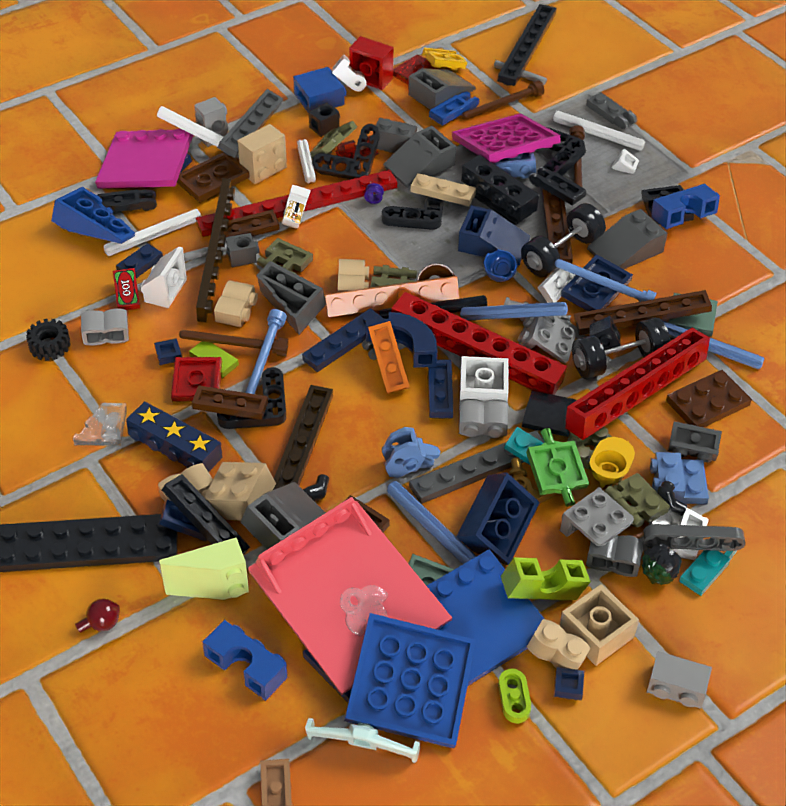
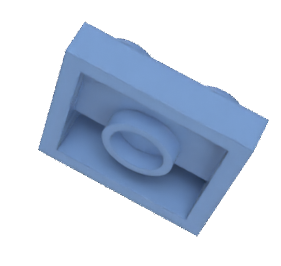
[494,152,536,178]
[650,452,709,504]

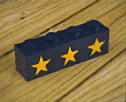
[126,401,223,472]

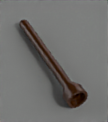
[462,80,544,120]
[569,125,585,187]
[179,330,289,357]

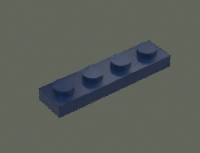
[302,308,384,372]

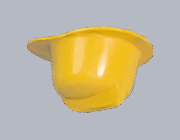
[589,437,635,488]

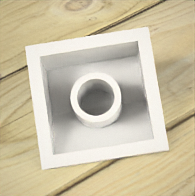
[141,247,187,308]

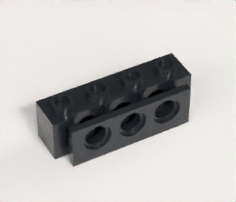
[461,155,539,225]

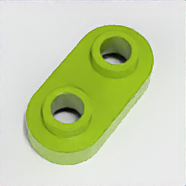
[498,669,531,723]

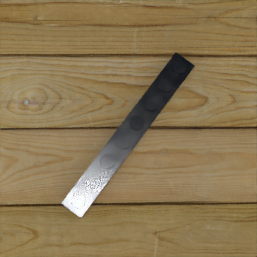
[497,4,557,86]

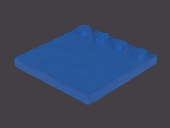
[427,549,544,686]
[344,613,477,748]

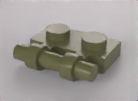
[257,238,313,275]
[370,265,417,288]
[604,473,670,528]

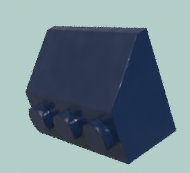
[456,472,540,565]

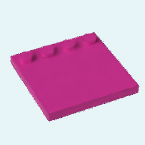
[452,113,561,163]
[95,128,193,189]

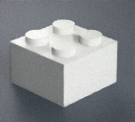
[459,356,508,410]

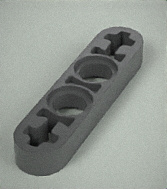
[643,524,745,551]

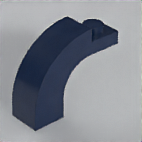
[366,312,437,368]

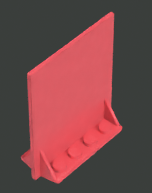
[249,497,452,695]

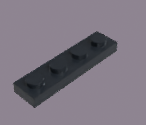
[162,474,250,555]

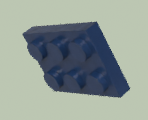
[560,254,633,311]

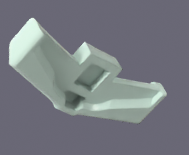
[305,718,420,763]

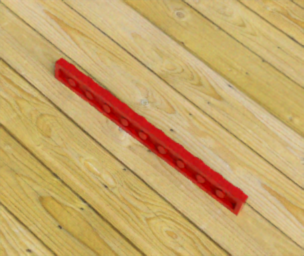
[196,170,398,237]

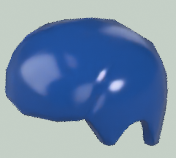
[483,249,517,282]

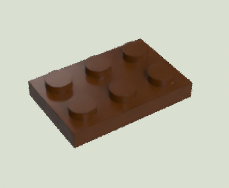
[177,152,250,203]
[666,369,752,427]

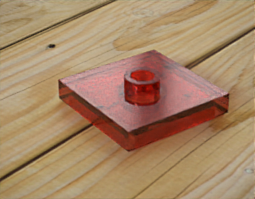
[393,54,445,85]

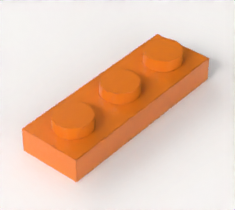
[368,321,410,395]

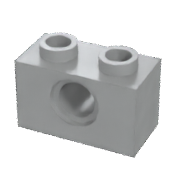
[194,97,229,147]

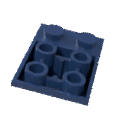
[458,205,531,265]

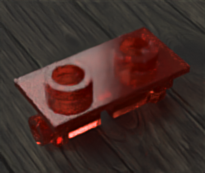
[334,136,379,164]

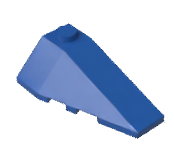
[51,187,135,244]

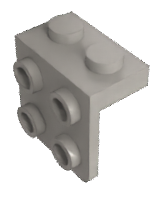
[518,316,576,363]
[560,487,634,546]

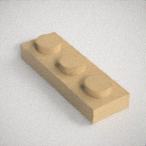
[411,173,476,207]

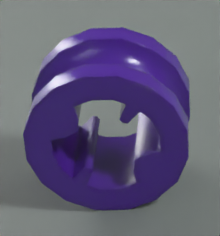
[364,183,384,204]

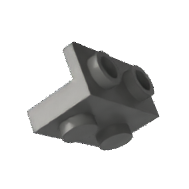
[668,421,722,462]

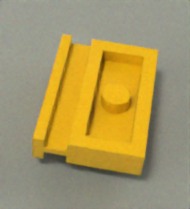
[422,47,467,70]

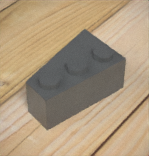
[257,261,326,335]

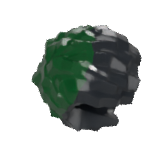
[642,543,682,585]

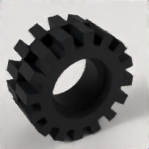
[26,319,71,361]

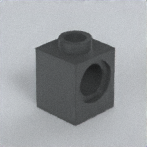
[226,233,259,267]

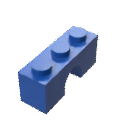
[651,184,720,229]
[202,620,287,701]

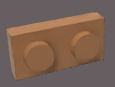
[260,758,292,806]

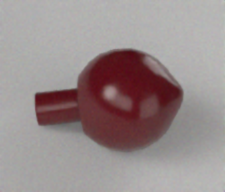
[75,599,120,633]

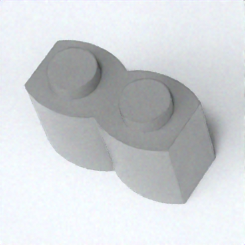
[81,309,129,346]
[459,399,508,438]

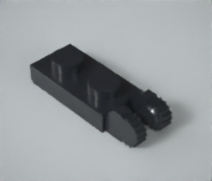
[529,167,586,206]
[97,189,157,212]

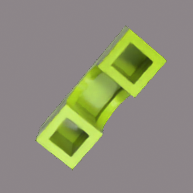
[501,557,590,600]

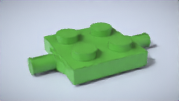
[526,428,589,507]

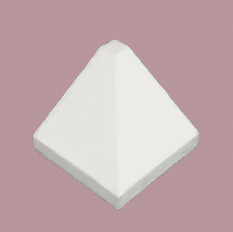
[611,149,639,174]

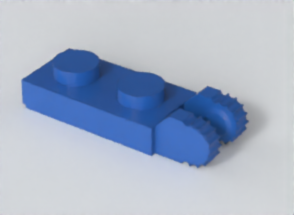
[429,91,480,126]

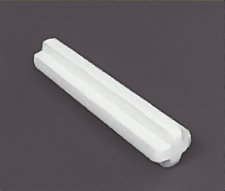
[297,139,316,183]

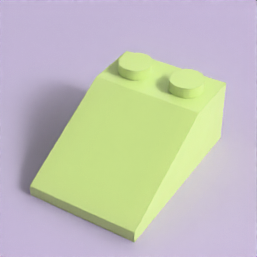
[159,538,249,600]

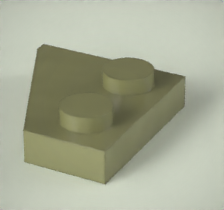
[310,121,357,159]

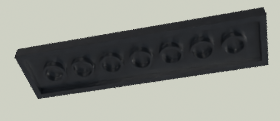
[0,514,178,572]

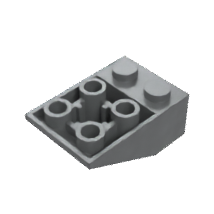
[408,68,476,110]
[383,126,456,187]
[241,482,325,550]

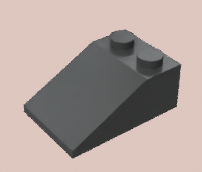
[587,209,667,269]

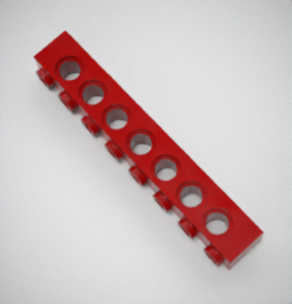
[391,292,567,395]
[565,327,710,440]

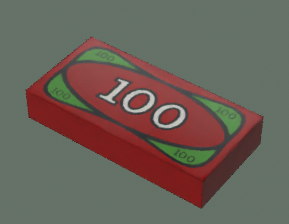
[113,268,140,310]

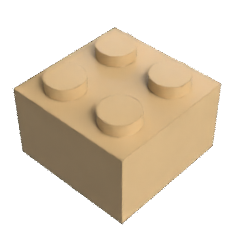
[238,124,287,184]
[204,462,276,520]
[560,584,639,666]

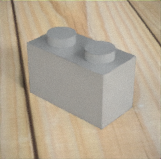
[647,651,712,709]

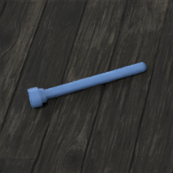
[555,259,657,302]
[245,309,287,394]

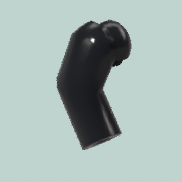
[303,474,329,502]
[658,481,687,516]

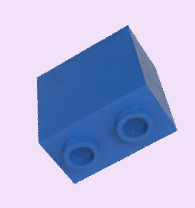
[293,67,346,113]

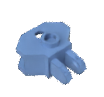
[381,427,441,478]

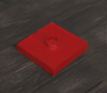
[171,357,222,401]

